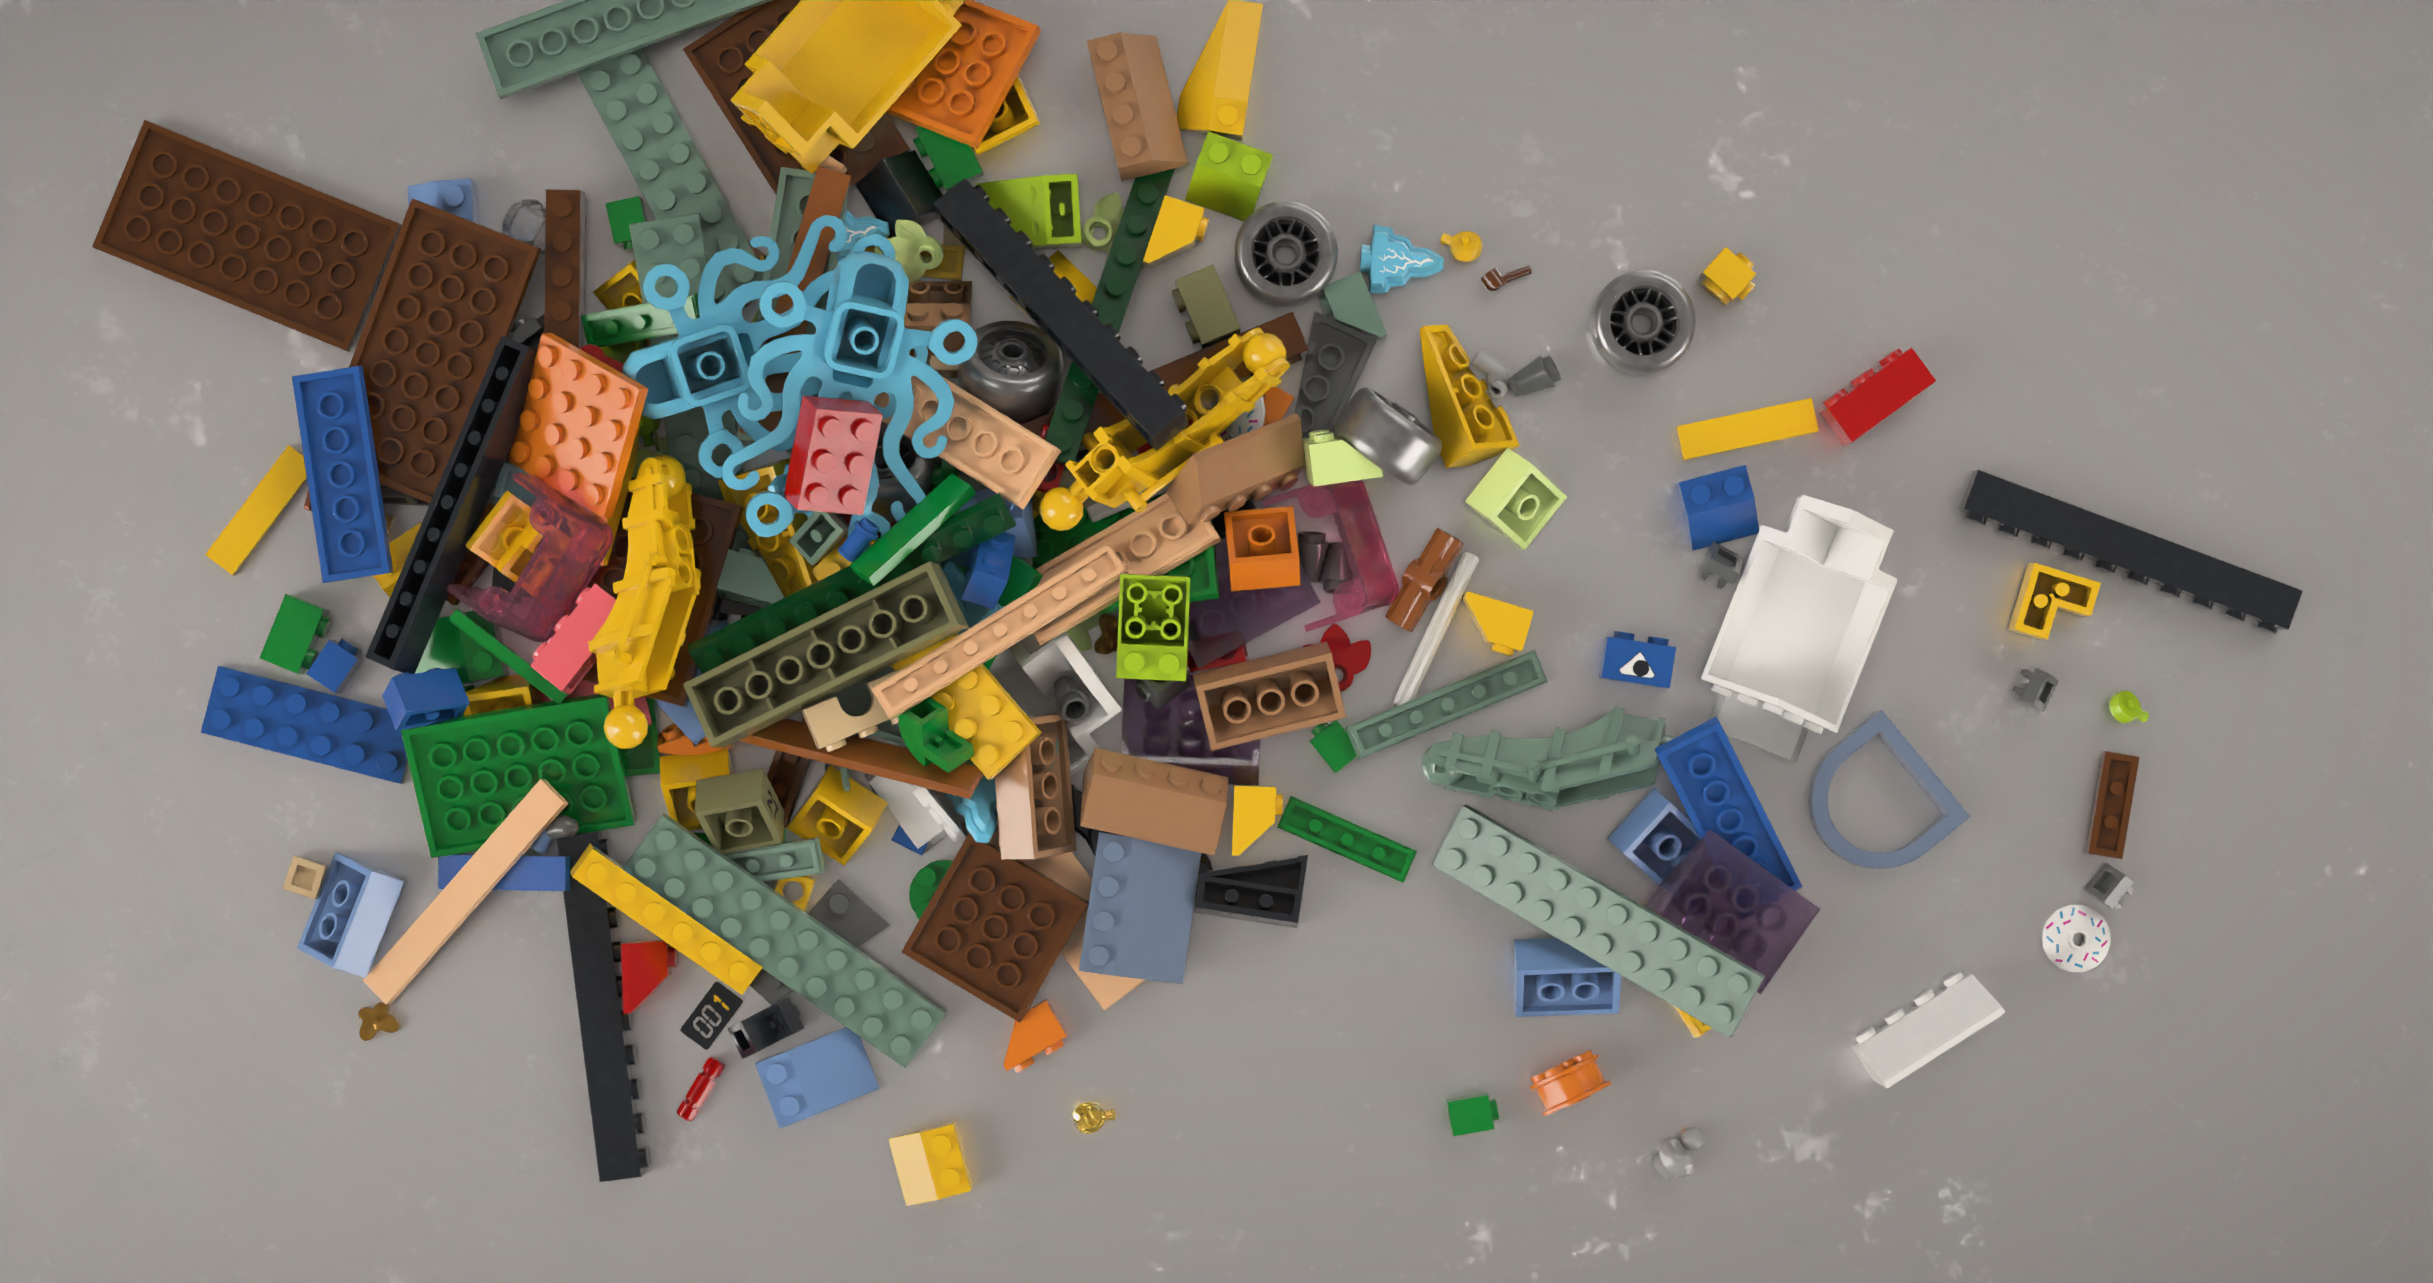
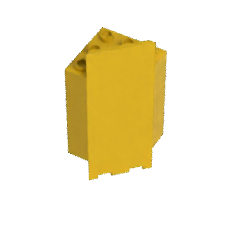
[730,0,965,174]

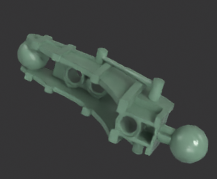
[1421,707,1691,811]

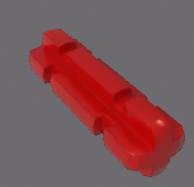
[677,1057,725,1121]

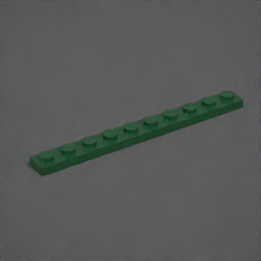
[1045,168,1175,467]
[688,493,1017,674]

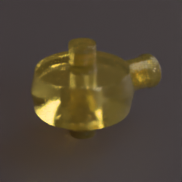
[1073,1102,1116,1134]

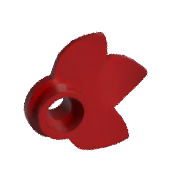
[1303,624,1371,692]

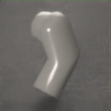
[1471,350,1510,399]

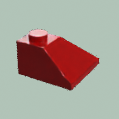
[621,940,677,1014]

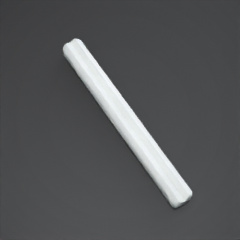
[1393,552,1479,707]

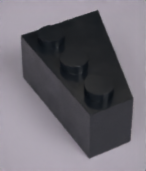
[1194,855,1308,928]

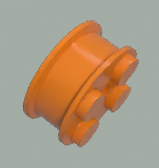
[1529,1050,1612,1116]

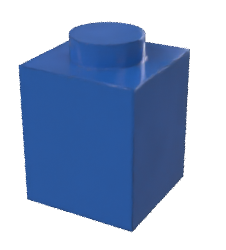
[306,638,364,693]

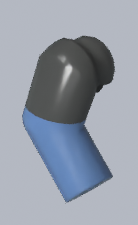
[531,815,579,854]

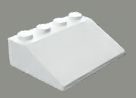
[1851,971,2006,1088]

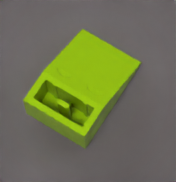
[975,174,1082,249]
[1116,574,1190,681]

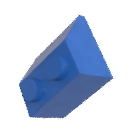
[1675,465,1759,551]

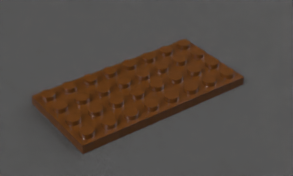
[92,120,402,352]
[349,198,542,504]

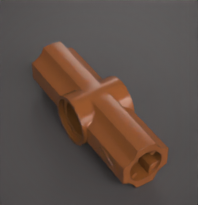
[1385,528,1464,632]

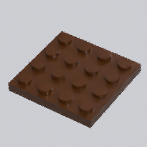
[901,833,1089,1023]

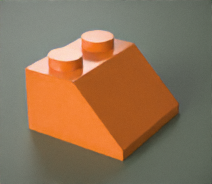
[1224,506,1301,591]

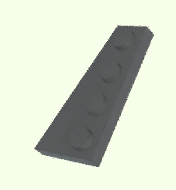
[1295,311,1377,439]
[750,879,890,1005]

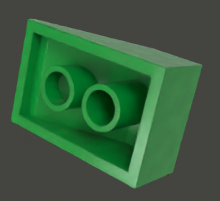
[415,607,510,685]

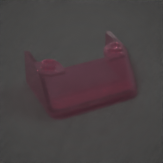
[446,472,613,642]
[1262,480,1399,633]

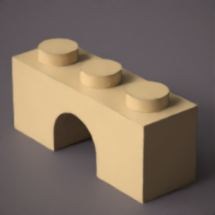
[801,669,901,752]

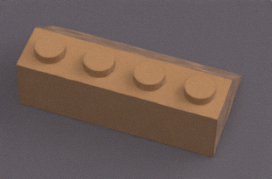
[1087,32,1188,181]
[1166,413,1305,525]
[1192,641,1346,751]
[995,713,1076,860]
[1080,748,1228,856]

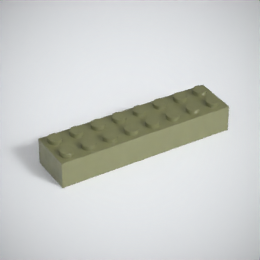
[683,561,969,748]

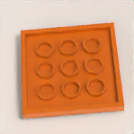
[886,0,1041,149]
[508,333,649,518]

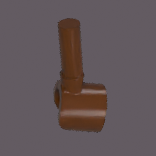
[1481,266,1532,291]

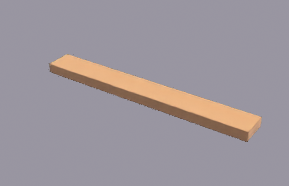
[872,543,1128,720]
[363,779,568,1004]

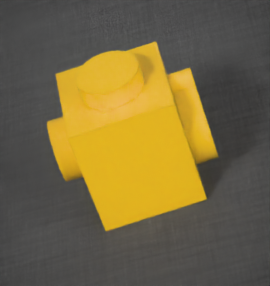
[1699,247,1756,305]

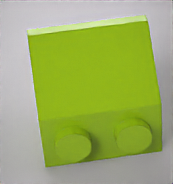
[1185,131,1273,222]

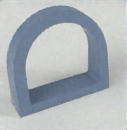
[1808,710,1971,869]

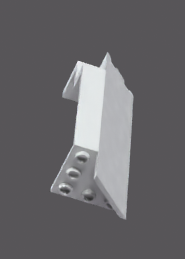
[1701,494,1898,762]
[865,632,1122,852]

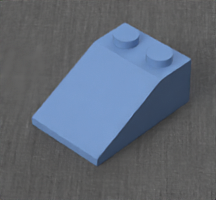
[1608,788,1720,912]
[755,1027,880,1128]

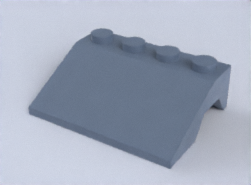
[1079,831,1201,984]

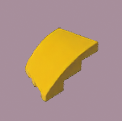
[465,490,572,610]

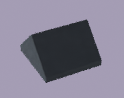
[856,150,943,238]

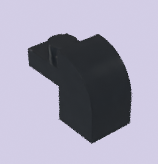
[727,997,804,1059]

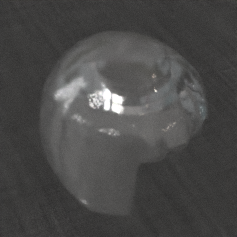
[502,199,545,255]

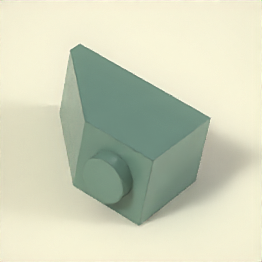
[1318,271,1387,340]
[789,511,849,566]
[717,548,785,609]

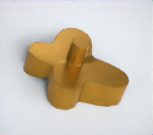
[1094,613,1118,654]
[358,1002,400,1041]

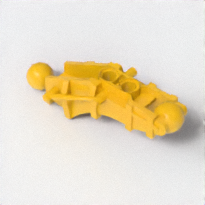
[1039,328,1290,531]
[588,455,701,749]

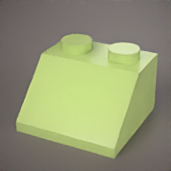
[1303,430,1383,486]
[1465,448,1567,551]

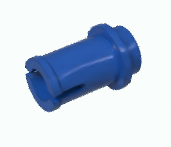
[837,517,880,563]

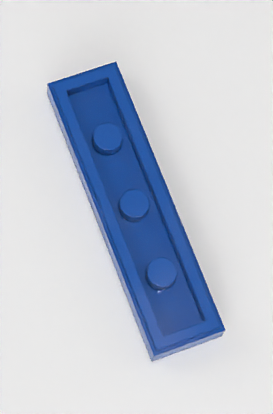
[438,854,570,891]

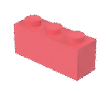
[530,584,616,695]

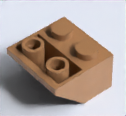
[904,280,972,358]

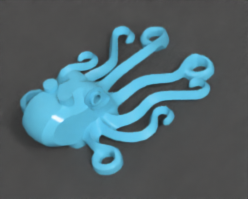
[622,215,928,478]
[721,251,977,555]

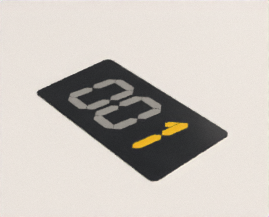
[680,982,743,1050]

